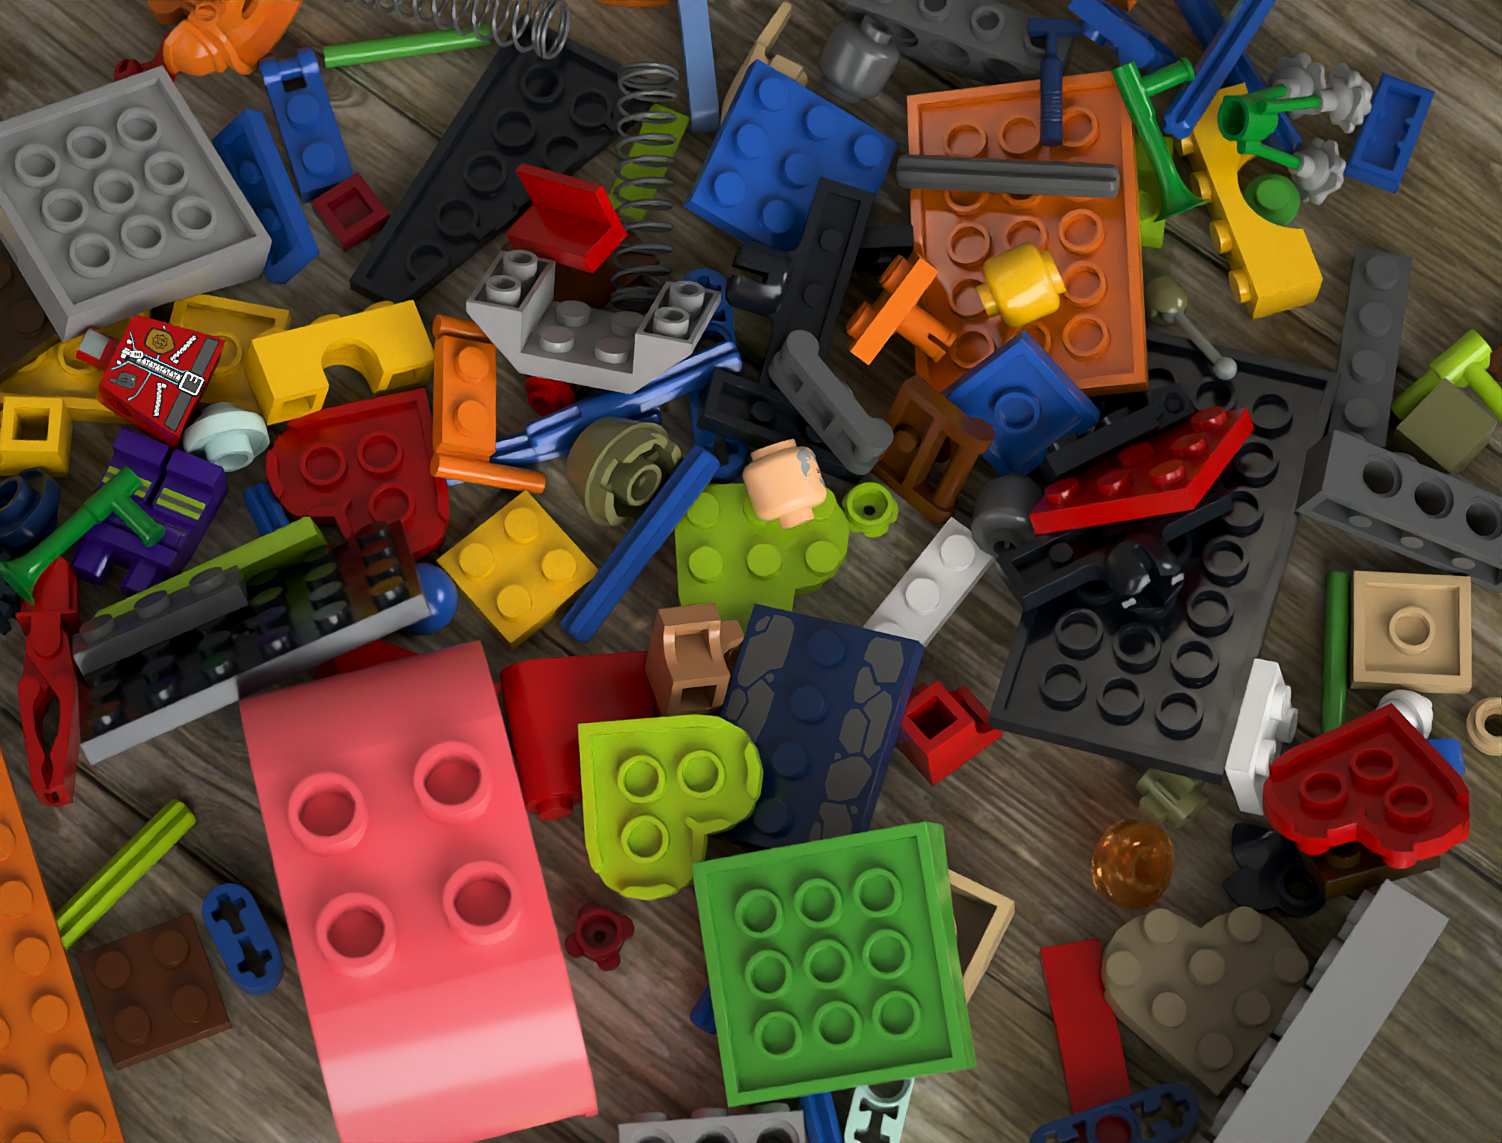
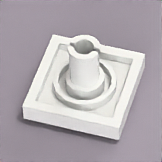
[1225,658,1298,815]

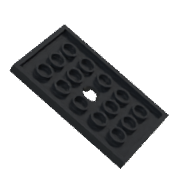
[77,519,432,765]

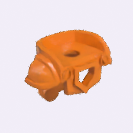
[147,0,304,76]

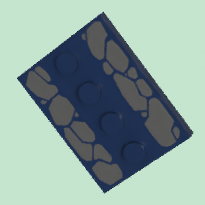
[708,604,925,850]

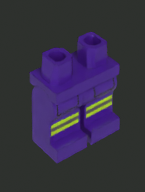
[71,427,229,598]

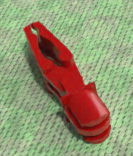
[16,556,82,807]

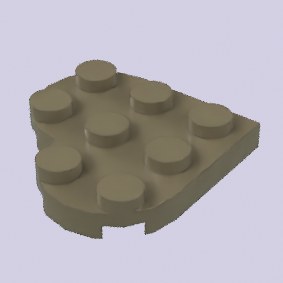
[1100,906,1309,1101]

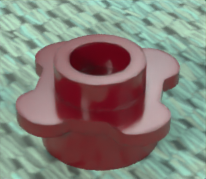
[565,903,635,972]

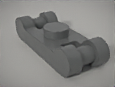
[768,330,894,475]

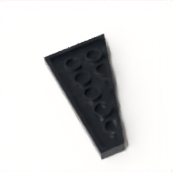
[349,14,667,304]

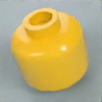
[976,243,1066,328]

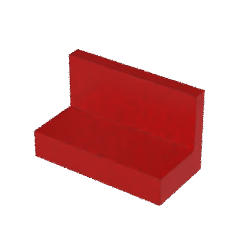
[505,163,628,274]

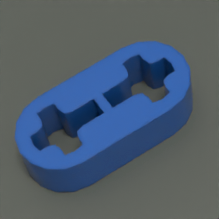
[202,883,285,995]

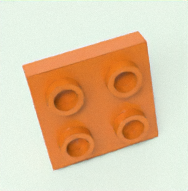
[844,250,958,365]

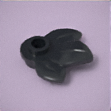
[1222,823,1327,918]

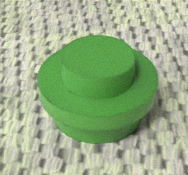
[1243,173,1300,226]

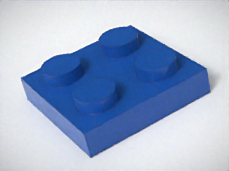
[941,329,1100,476]

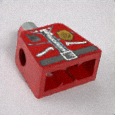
[75,315,225,452]

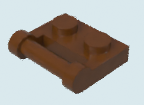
[870,374,995,525]

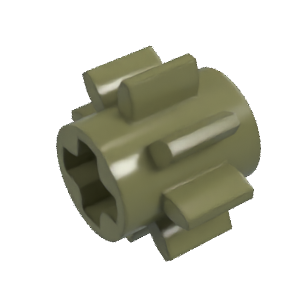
[1135,768,1209,830]

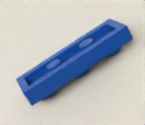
[211,109,320,284]

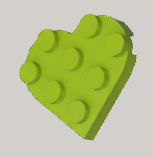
[674,483,850,636]
[578,714,764,901]

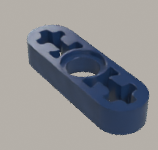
[1029,1083,1200,1143]

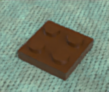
[76,912,232,1071]

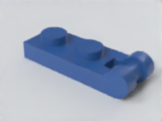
[257,45,354,204]

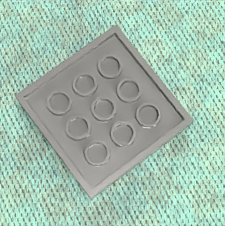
[0,65,272,342]

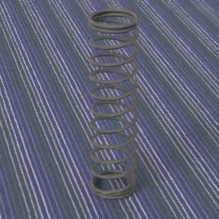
[340,0,570,60]
[610,61,679,312]

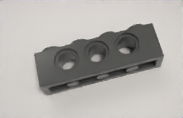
[845,0,1075,86]
[1295,429,1502,593]

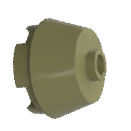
[566,416,683,530]

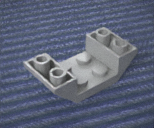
[466,250,721,394]

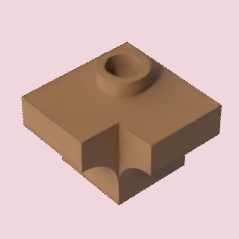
[644,603,744,717]

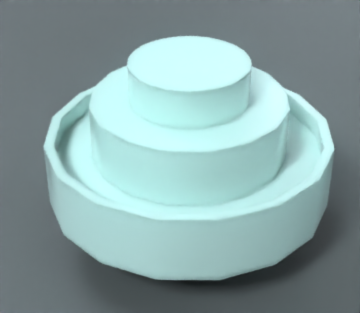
[182,402,270,472]

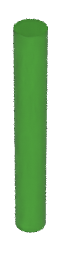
[323,23,491,68]
[1321,572,1350,735]

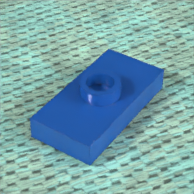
[1343,73,1435,194]

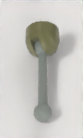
[1144,276,1237,380]

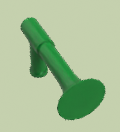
[1111,57,1209,222]
[0,466,166,605]

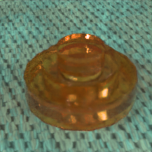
[1092,819,1174,910]

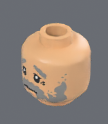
[743,439,827,530]

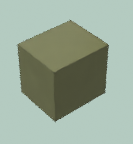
[1387,377,1498,475]

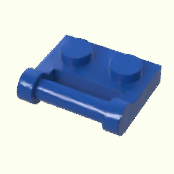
[1067,0,1180,74]

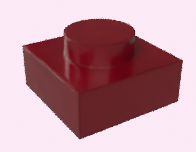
[311,172,390,253]

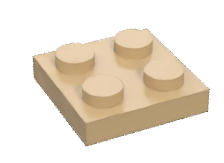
[1350,570,1472,695]

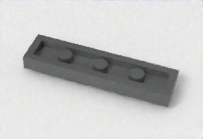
[1326,247,1412,449]

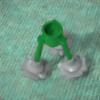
[1217,52,1372,205]

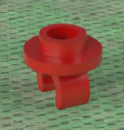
[525,375,578,417]

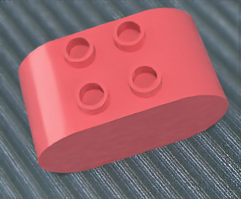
[239,640,598,1143]

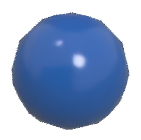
[401,563,458,636]

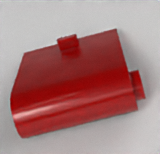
[499,651,662,820]

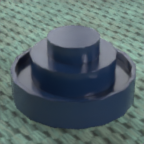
[0,468,61,550]

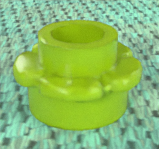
[842,482,899,538]

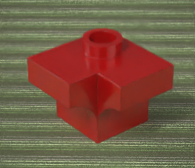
[895,680,1002,787]

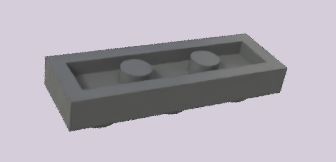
[73,565,248,676]

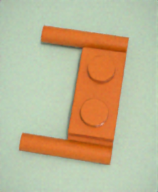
[430,314,546,495]

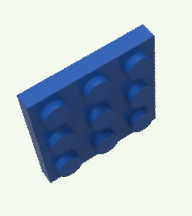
[683,59,899,251]

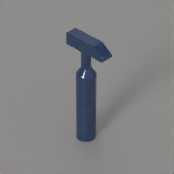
[1028,18,1083,147]

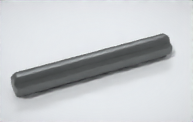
[896,154,1120,198]

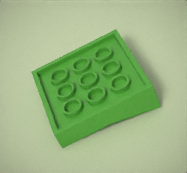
[691,821,977,1107]

